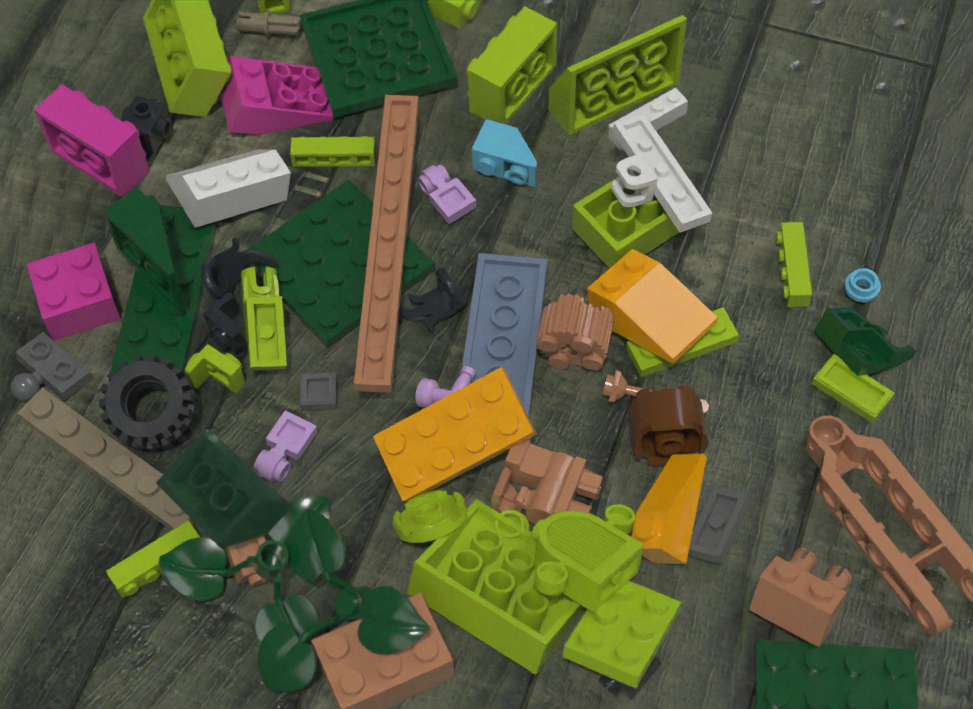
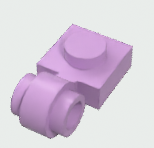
[417,164,477,224]
[254,410,317,482]

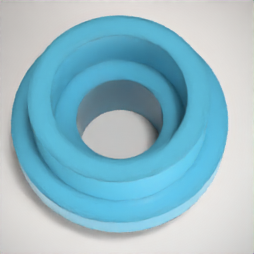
[845,268,881,302]

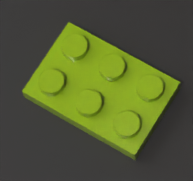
[562,581,682,688]

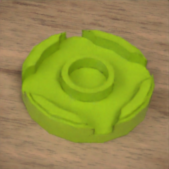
[392,490,468,543]

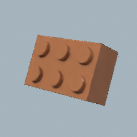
[312,593,455,709]

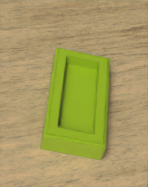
[812,354,895,424]

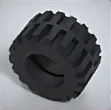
[99,354,199,453]

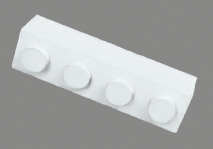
[608,88,688,151]

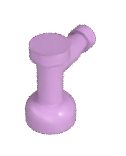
[416,366,476,408]

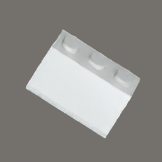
[166,149,291,227]

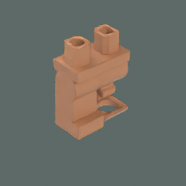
[491,438,603,524]

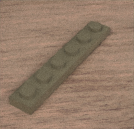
[17,388,205,530]

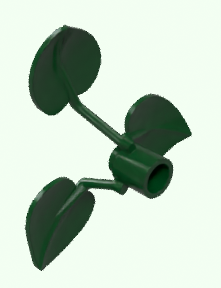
[158,496,331,648]
[258,509,430,692]

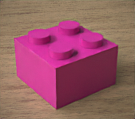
[27,242,120,341]

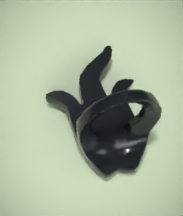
[200,237,279,299]
[399,268,468,332]

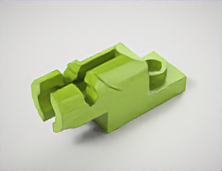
[241,267,287,371]

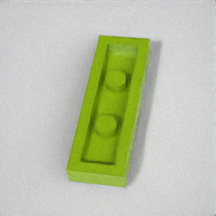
[626,307,739,377]

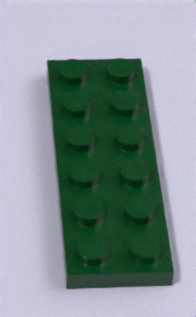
[108,205,219,391]

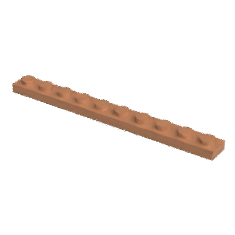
[354,95,419,393]

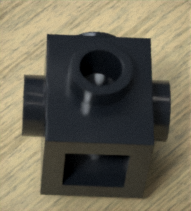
[121,95,172,154]

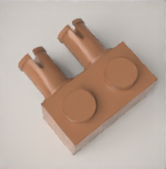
[749,548,852,647]

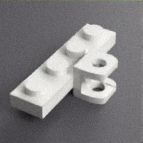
[611,113,713,232]

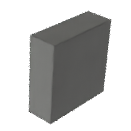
[300,372,337,411]

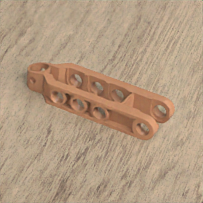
[805,416,973,636]

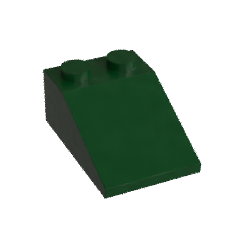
[103,187,187,314]

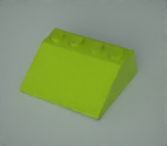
[548,15,687,136]
[407,499,585,675]

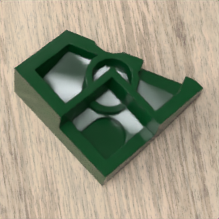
[814,308,916,376]

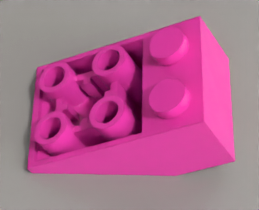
[220,56,333,135]

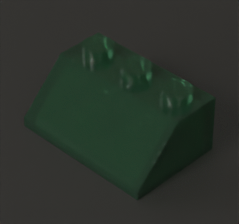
[156,428,293,549]

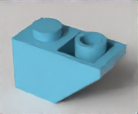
[472,119,537,187]

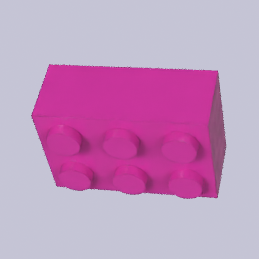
[34,84,150,197]

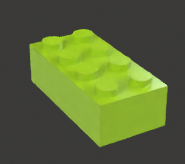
[143,0,231,117]

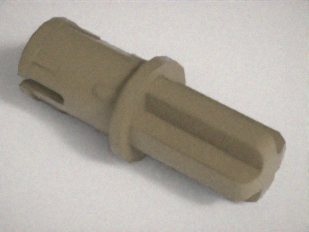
[237,11,301,36]

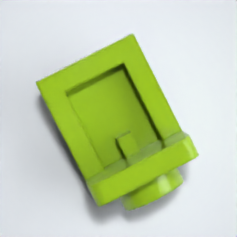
[184,344,246,393]

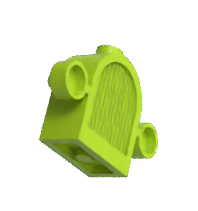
[531,504,644,613]

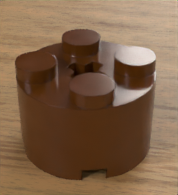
[629,386,708,467]

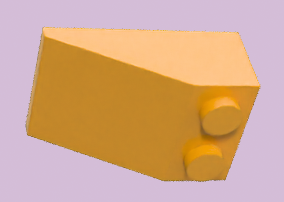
[587,249,718,364]

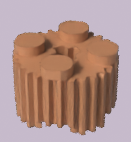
[536,294,614,370]

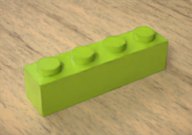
[290,136,376,167]
[776,222,812,307]
[106,520,200,598]

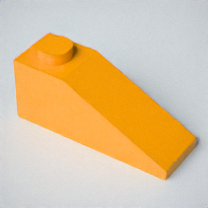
[631,454,707,564]

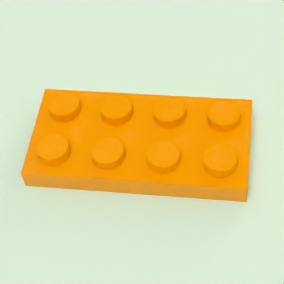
[373,367,537,503]

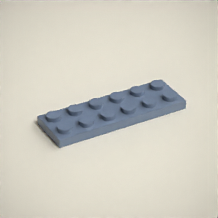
[462,253,548,417]

